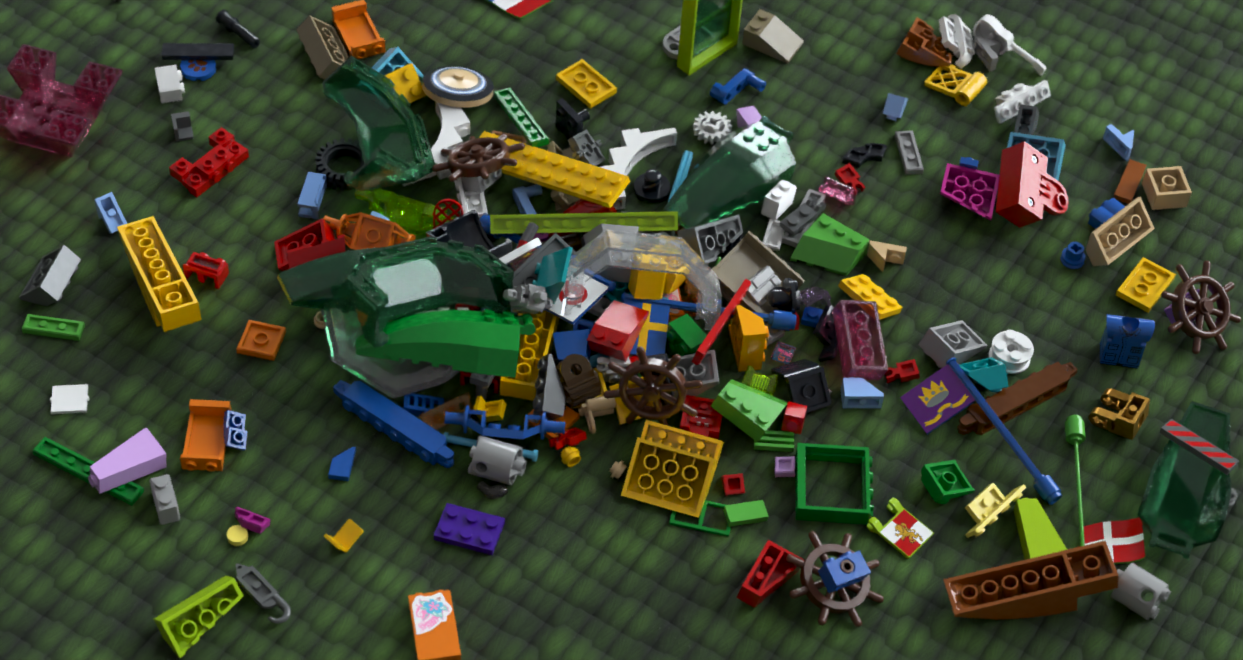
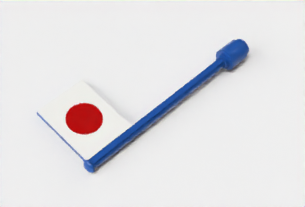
[480,215,616,325]

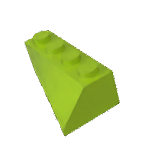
[153,576,243,658]

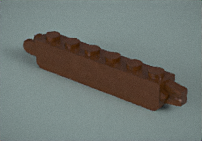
[957,362,1078,435]

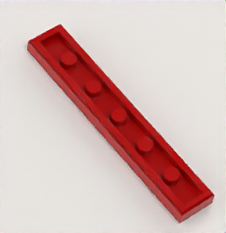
[692,279,751,365]

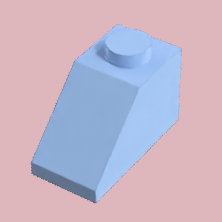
[883,93,908,121]
[841,377,884,408]

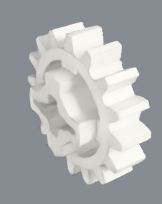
[693,111,732,145]

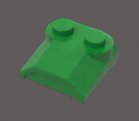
[921,460,975,504]

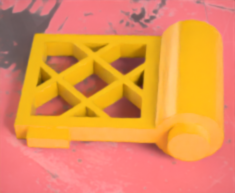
[924,64,987,106]

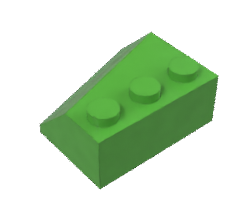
[790,213,870,276]
[711,379,788,442]

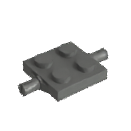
[568,129,606,166]

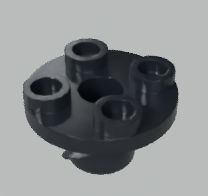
[634,169,670,202]
[768,278,800,314]

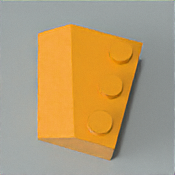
[728,305,769,372]

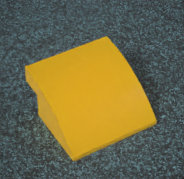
[621,420,724,518]

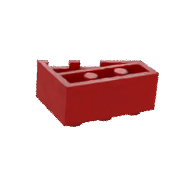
[736,540,804,608]

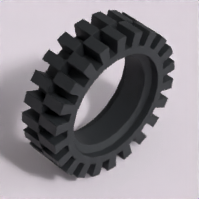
[315,138,373,191]

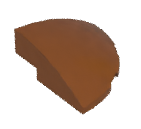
[896,17,952,67]

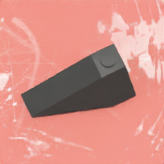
[677,214,743,265]

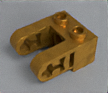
[1088,388,1150,440]

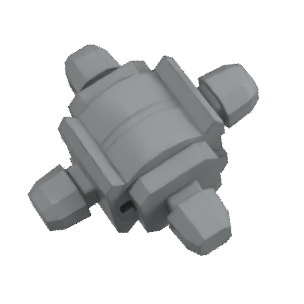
[503,284,553,314]

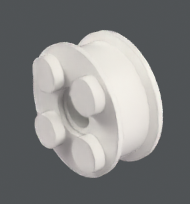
[989,330,1034,374]

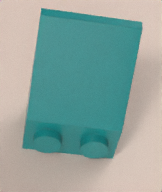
[532,247,573,304]

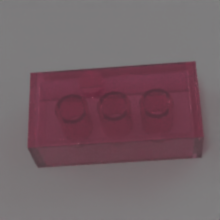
[832,300,888,380]

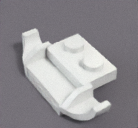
[939,14,975,69]

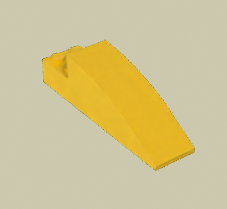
[117,216,202,332]

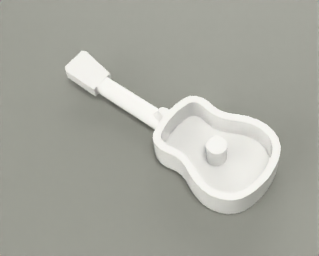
[973,15,1046,76]

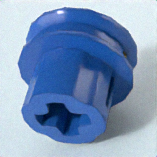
[1060,242,1086,269]

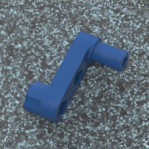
[709,68,766,104]

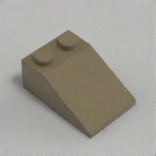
[742,9,804,63]

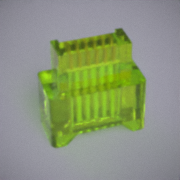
[742,366,779,396]

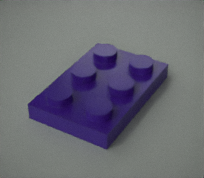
[434,503,505,555]

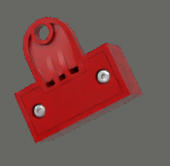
[996,141,1068,228]

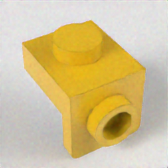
[473,396,507,422]

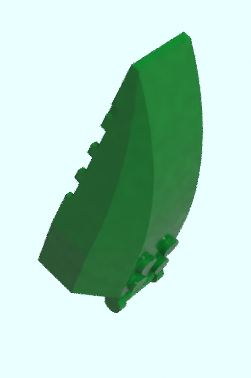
[355,309,536,378]

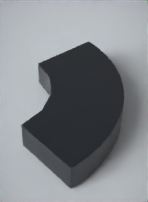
[842,143,887,168]

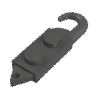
[236,563,291,624]

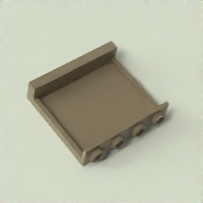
[704,231,805,324]

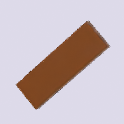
[1113,159,1147,204]

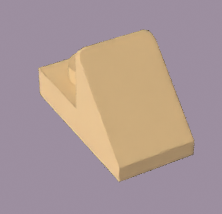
[867,241,907,271]

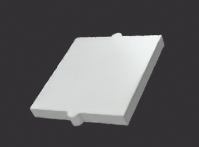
[50,384,90,414]

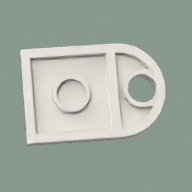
[486,238,542,275]

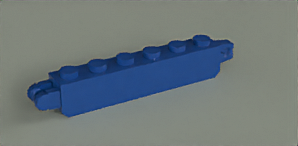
[333,380,454,468]

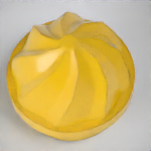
[561,446,581,467]

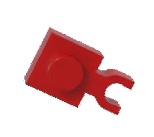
[834,163,865,196]
[884,359,920,383]
[549,427,587,450]

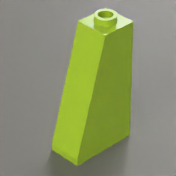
[1013,498,1067,560]

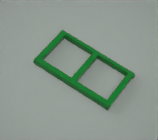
[669,500,731,537]

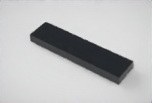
[162,43,234,60]

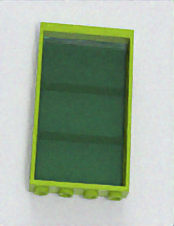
[677,0,743,75]

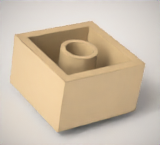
[1142,166,1192,210]

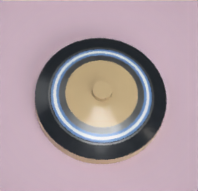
[422,66,494,108]

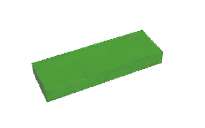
[22,314,85,341]

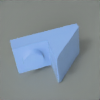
[1103,124,1134,161]
[94,192,127,234]

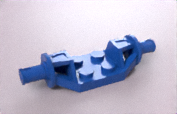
[445,405,565,440]

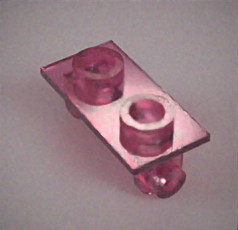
[818,176,858,206]

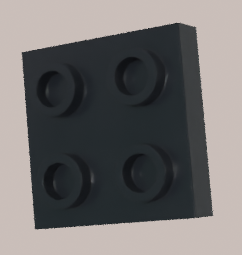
[555,98,590,140]

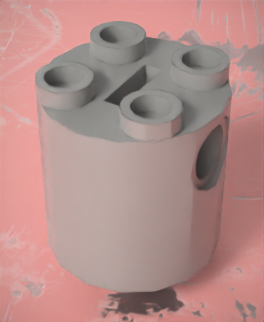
[468,435,526,485]
[1111,563,1171,620]

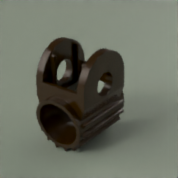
[556,354,601,408]

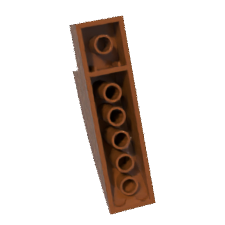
[943,541,1118,619]

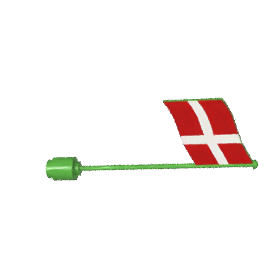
[1065,415,1145,564]

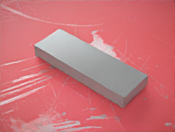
[895,131,924,175]

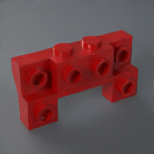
[169,127,249,197]

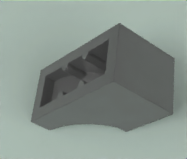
[1014,104,1039,135]

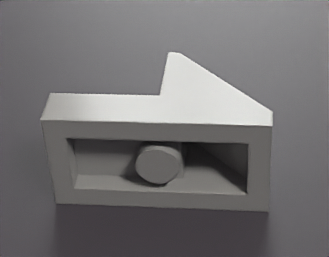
[974,36,1001,72]

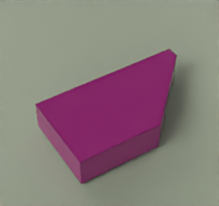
[234,507,271,534]

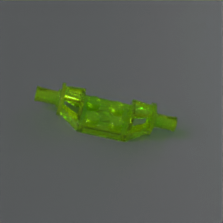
[355,186,455,235]

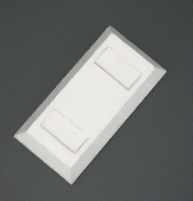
[762,219,785,251]

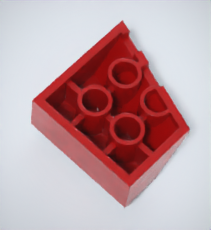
[288,234,348,292]

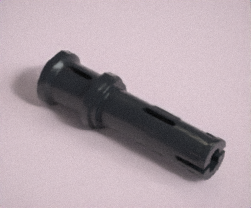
[215,9,260,48]

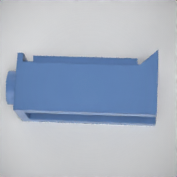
[297,172,327,219]

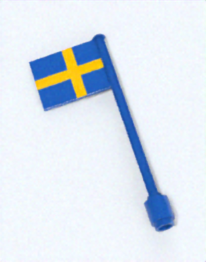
[621,292,797,356]

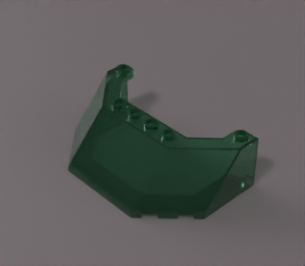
[322,56,435,191]
[347,237,514,347]

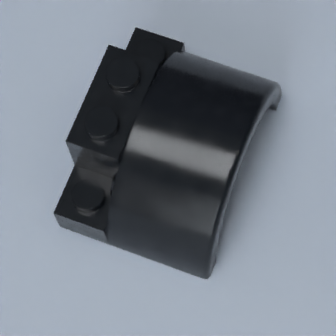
[426,210,512,287]

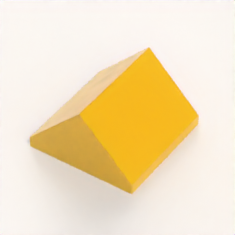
[628,252,668,300]

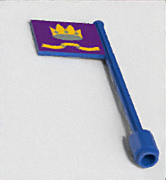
[900,358,1062,505]

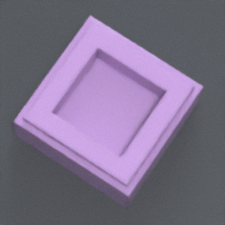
[775,456,796,477]

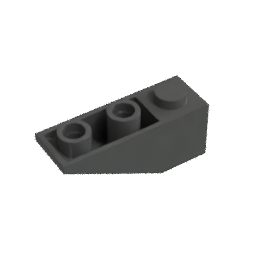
[533,354,566,420]

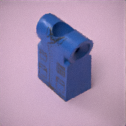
[1100,314,1155,369]

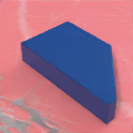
[328,447,356,481]

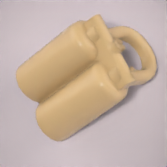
[578,396,616,434]

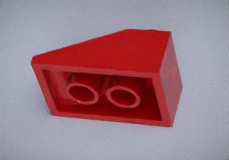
[274,218,335,271]
[587,300,649,362]

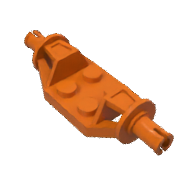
[323,212,430,260]

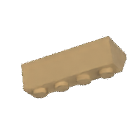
[1086,197,1155,266]

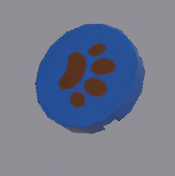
[180,60,216,81]

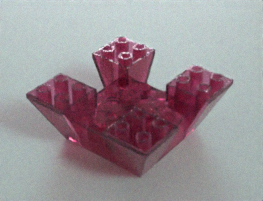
[0,44,123,157]

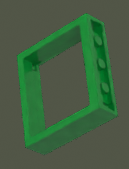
[795,443,874,525]

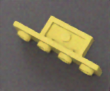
[965,483,1026,538]

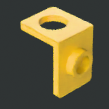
[324,519,363,553]

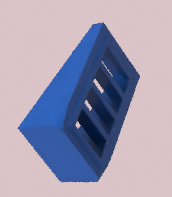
[404,393,444,417]

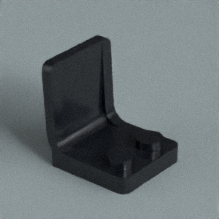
[771,359,831,413]

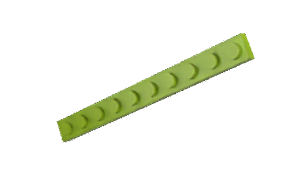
[490,211,678,234]

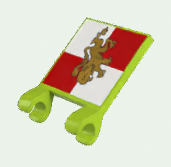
[866,498,934,559]

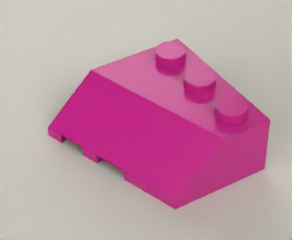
[940,163,999,220]

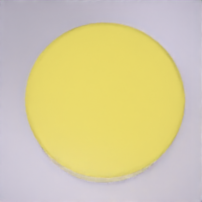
[227,525,248,546]

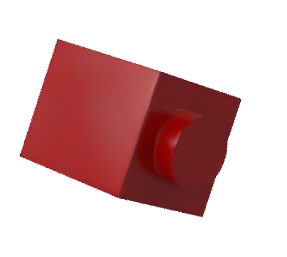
[781,401,807,435]

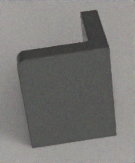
[171,111,194,142]

